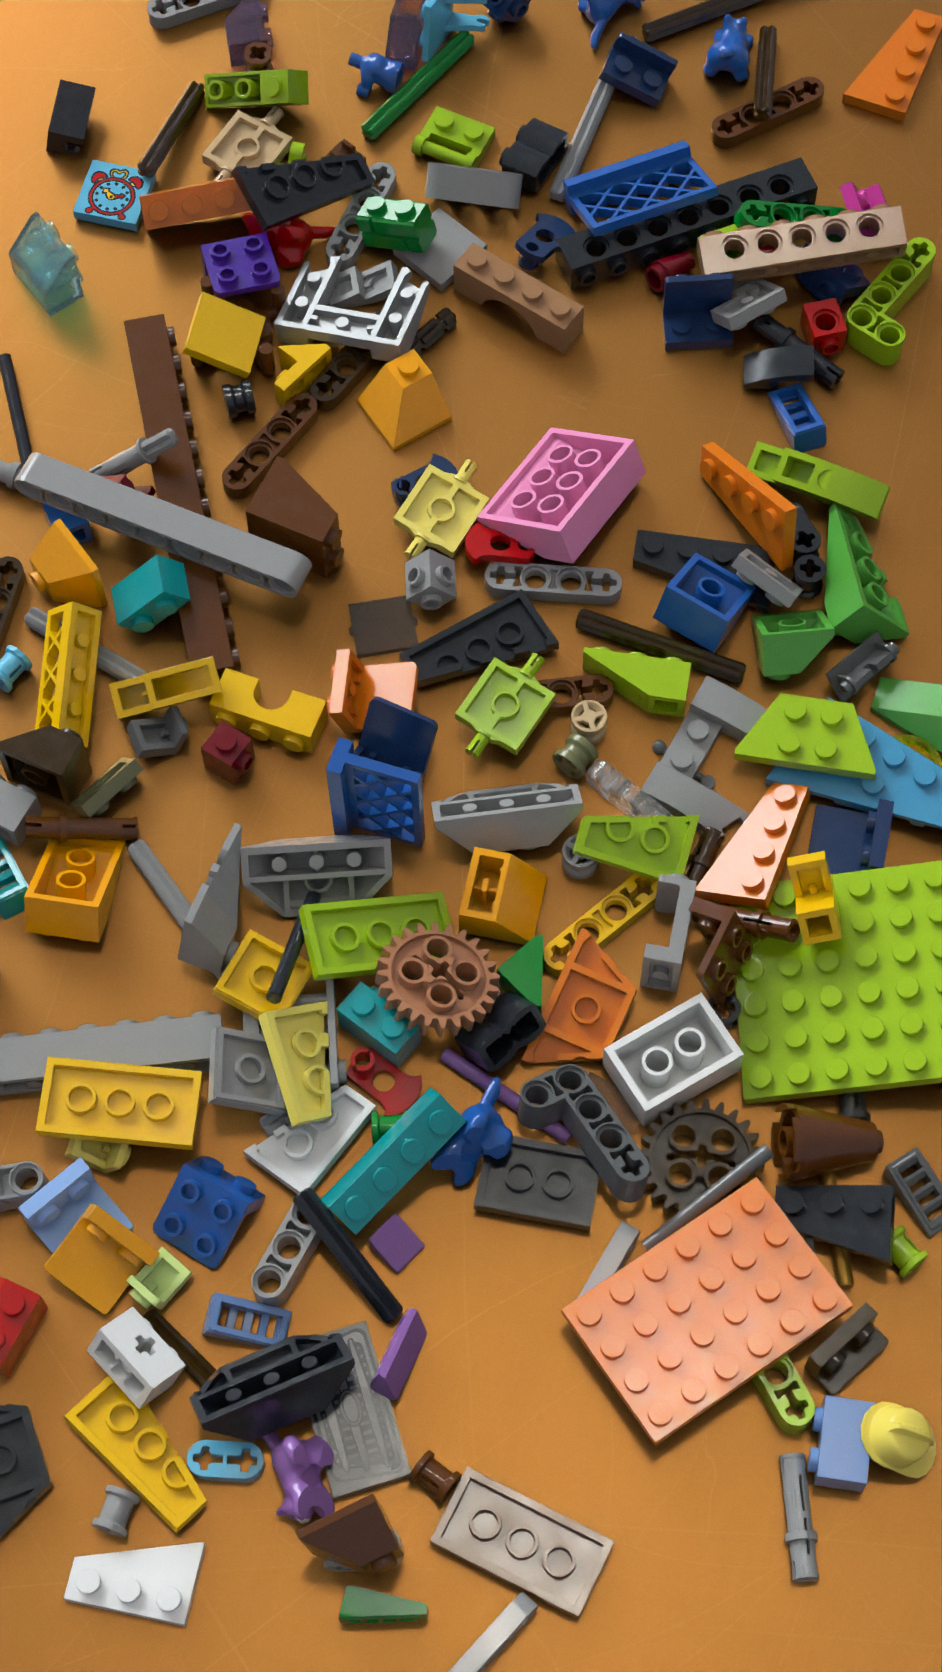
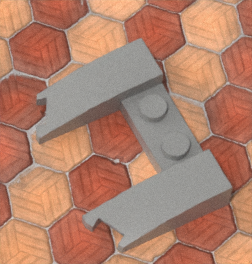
[274,256,430,362]
[640,676,767,842]

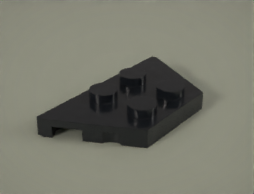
[0,1404,53,1539]

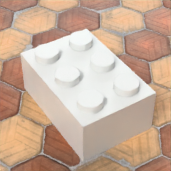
[602,992,744,1127]

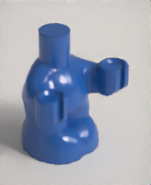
[348,52,405,98]

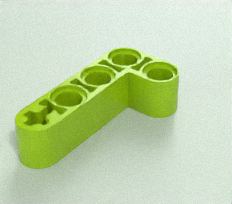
[845,237,936,366]
[752,1354,815,1435]

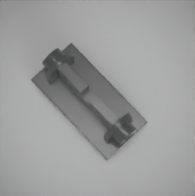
[825,631,899,702]

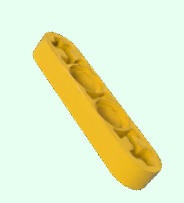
[543,874,658,977]

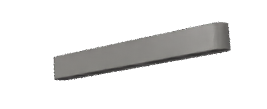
[14,452,312,598]

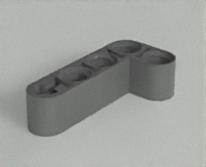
[517,1064,650,1203]

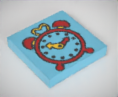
[73,160,157,231]

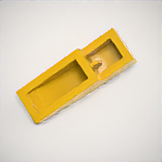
[109,656,223,720]

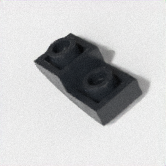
[743,345,814,389]

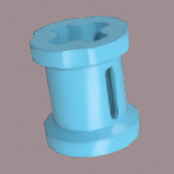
[0,645,32,693]

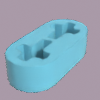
[187,1440,265,1483]

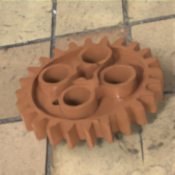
[375,922,500,1037]

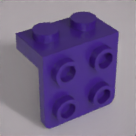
[200,232,281,298]

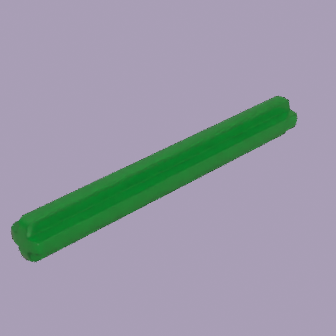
[361,31,474,140]

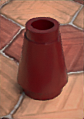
[645,251,696,292]

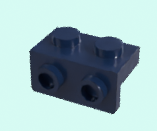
[795,240,871,305]

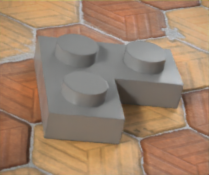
[710,279,787,331]

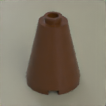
[771,1103,884,1181]

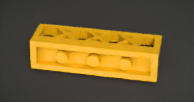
[35,601,102,748]

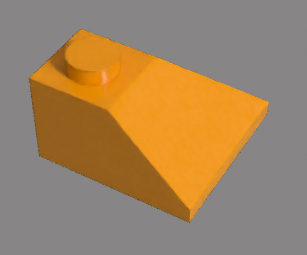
[357,349,452,452]
[29,519,108,608]

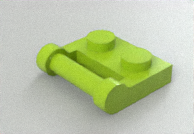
[411,106,495,168]

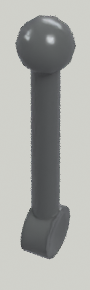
[652,740,715,790]

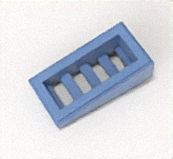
[202,1292,292,1348]

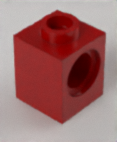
[800,297,847,355]

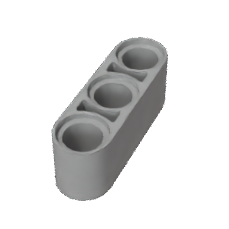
[424,162,523,209]
[251,1203,321,1308]

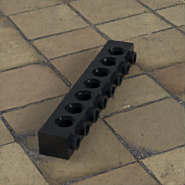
[556,157,818,290]

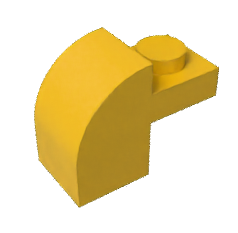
[787,851,842,945]

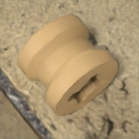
[570,700,607,745]

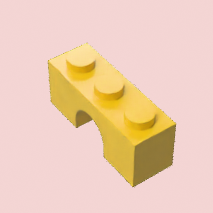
[209,668,328,754]

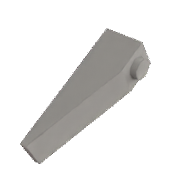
[177,823,242,975]

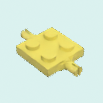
[393,459,490,559]

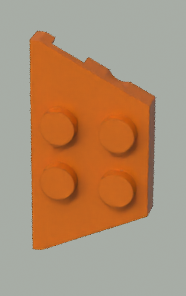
[521,928,637,1064]

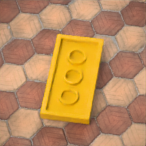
[35,1056,203,1150]

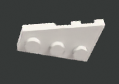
[243,1084,377,1194]
[64,1542,206,1627]

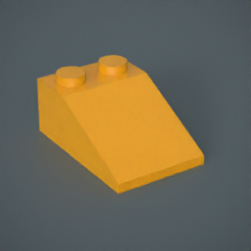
[24,839,126,943]

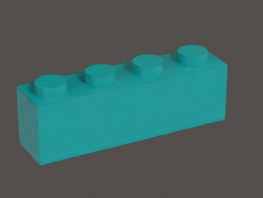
[321,1087,467,1235]

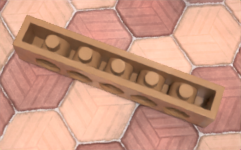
[697,204,908,283]

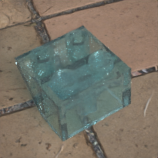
[8,212,84,316]

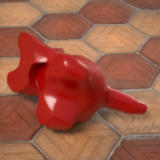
[242,212,336,269]

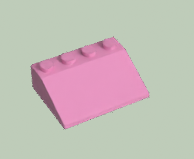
[477,427,646,564]

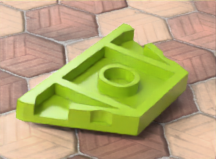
[734,693,876,781]

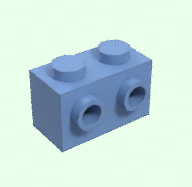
[807,1395,875,1492]

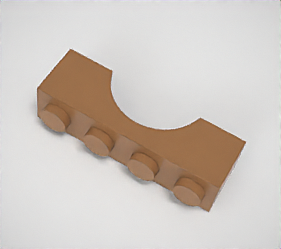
[453,243,584,353]

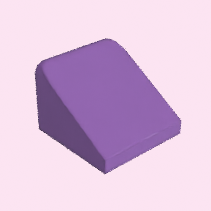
[368,1213,425,1274]

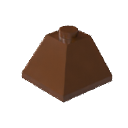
[296,1493,404,1575]

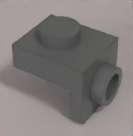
[126,706,188,758]

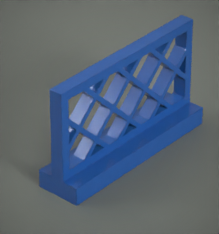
[563,140,718,237]
[326,737,425,847]

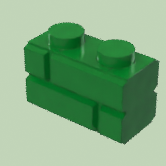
[356,196,437,253]

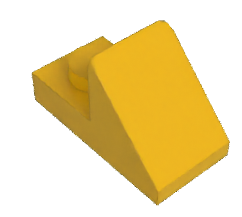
[274,344,332,406]

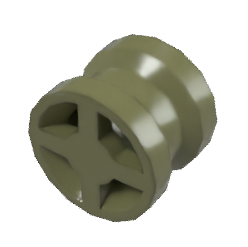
[552,733,599,779]

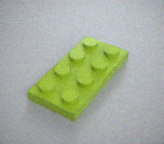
[298,892,454,981]

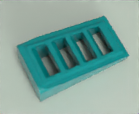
[0,838,29,919]

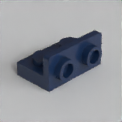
[598,32,678,108]

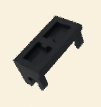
[46,79,96,155]

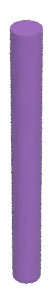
[440,1047,572,1145]

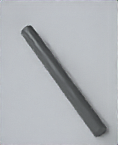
[641,1144,774,1251]

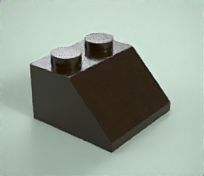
[0,725,92,807]

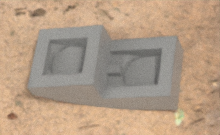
[330,260,398,308]

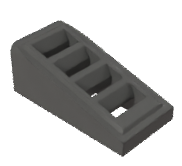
[882,1147,942,1238]

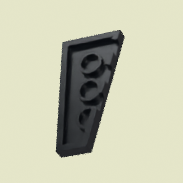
[231,153,376,232]
[399,589,559,688]

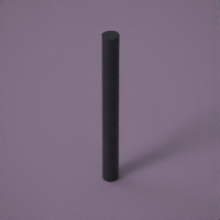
[0,353,33,466]
[266,891,321,1004]

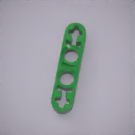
[734,200,846,242]

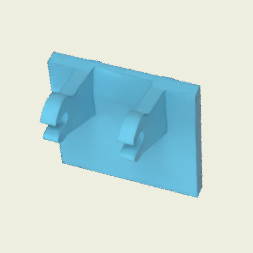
[419,0,490,63]

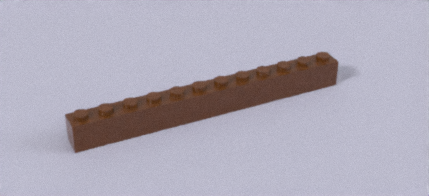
[124,314,241,680]

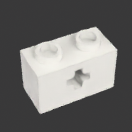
[87,1307,186,1409]

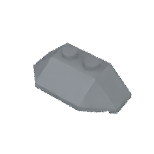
[431,783,583,853]
[240,834,393,917]

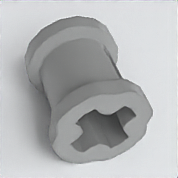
[91,1485,141,1538]

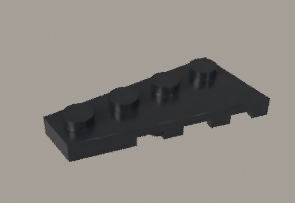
[632,530,775,614]

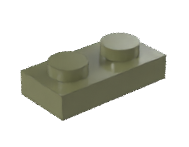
[69,757,143,818]

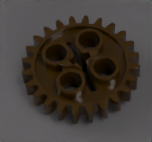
[641,1099,765,1214]

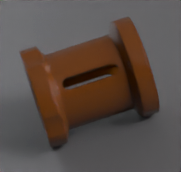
[244,42,274,72]
[408,1450,462,1505]

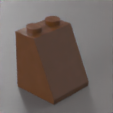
[245,456,344,578]

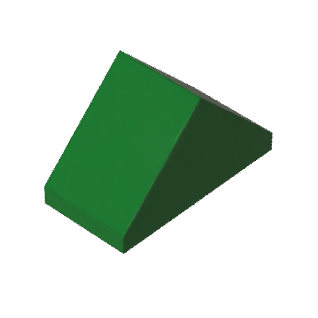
[497,935,544,1013]

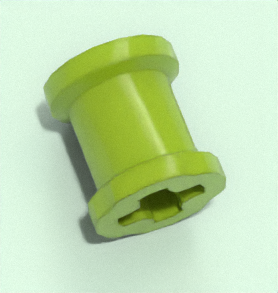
[893,1225,929,1278]

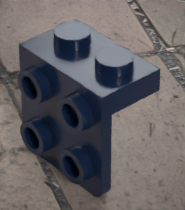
[354,696,438,800]

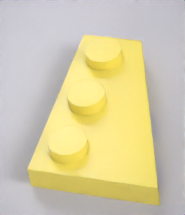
[258,1001,331,1127]

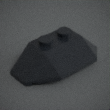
[189,1333,355,1441]

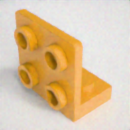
[43,1204,160,1314]

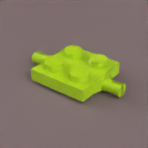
[455,653,556,759]

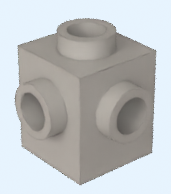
[405,549,457,611]

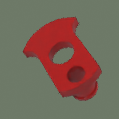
[465,522,535,566]
[347,1048,422,1115]

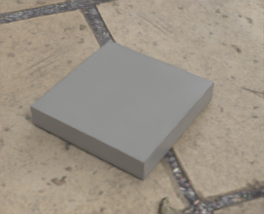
[393,208,487,292]
[208,1026,286,1116]

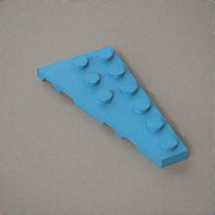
[765,697,942,829]

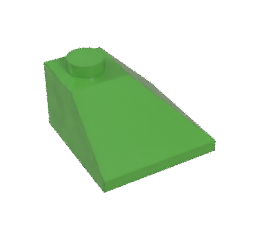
[751,609,835,680]

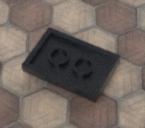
[474,1136,600,1231]

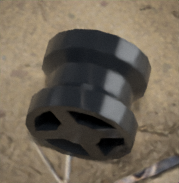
[222,379,256,419]

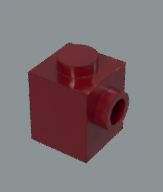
[201,721,255,785]

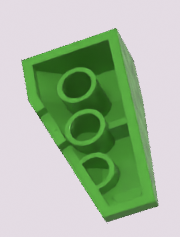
[824,503,910,644]
[870,677,942,753]

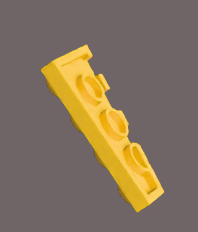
[64,1376,207,1533]

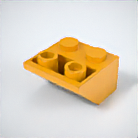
[458,847,547,945]

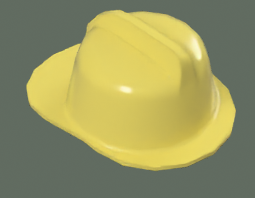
[861,1402,936,1478]

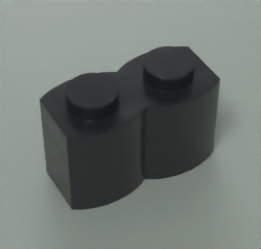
[499,118,568,193]
[455,991,546,1072]

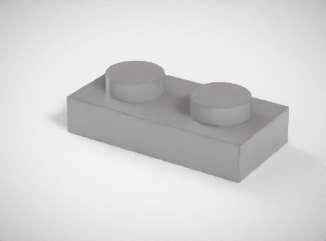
[731,548,803,608]

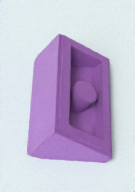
[370,1308,427,1400]

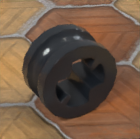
[708,994,741,1030]

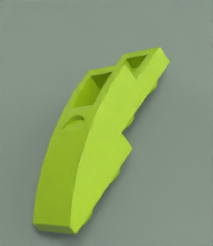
[747,441,891,520]

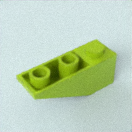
[204,69,309,108]
[582,647,691,717]

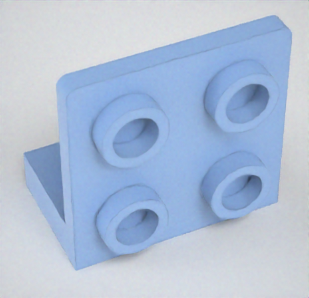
[18,1157,134,1254]

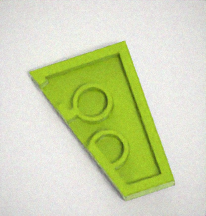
[572,815,700,881]

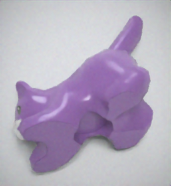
[262,1431,334,1524]

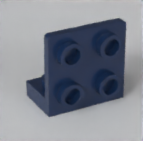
[662,273,734,351]
[808,799,894,874]

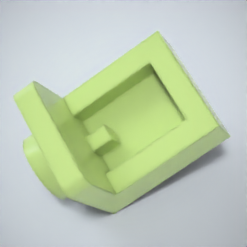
[126,1247,193,1310]

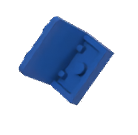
[153,1156,266,1268]

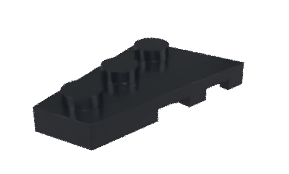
[775,1185,895,1266]

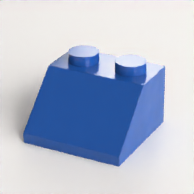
[653,553,757,653]

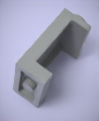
[640,873,697,992]

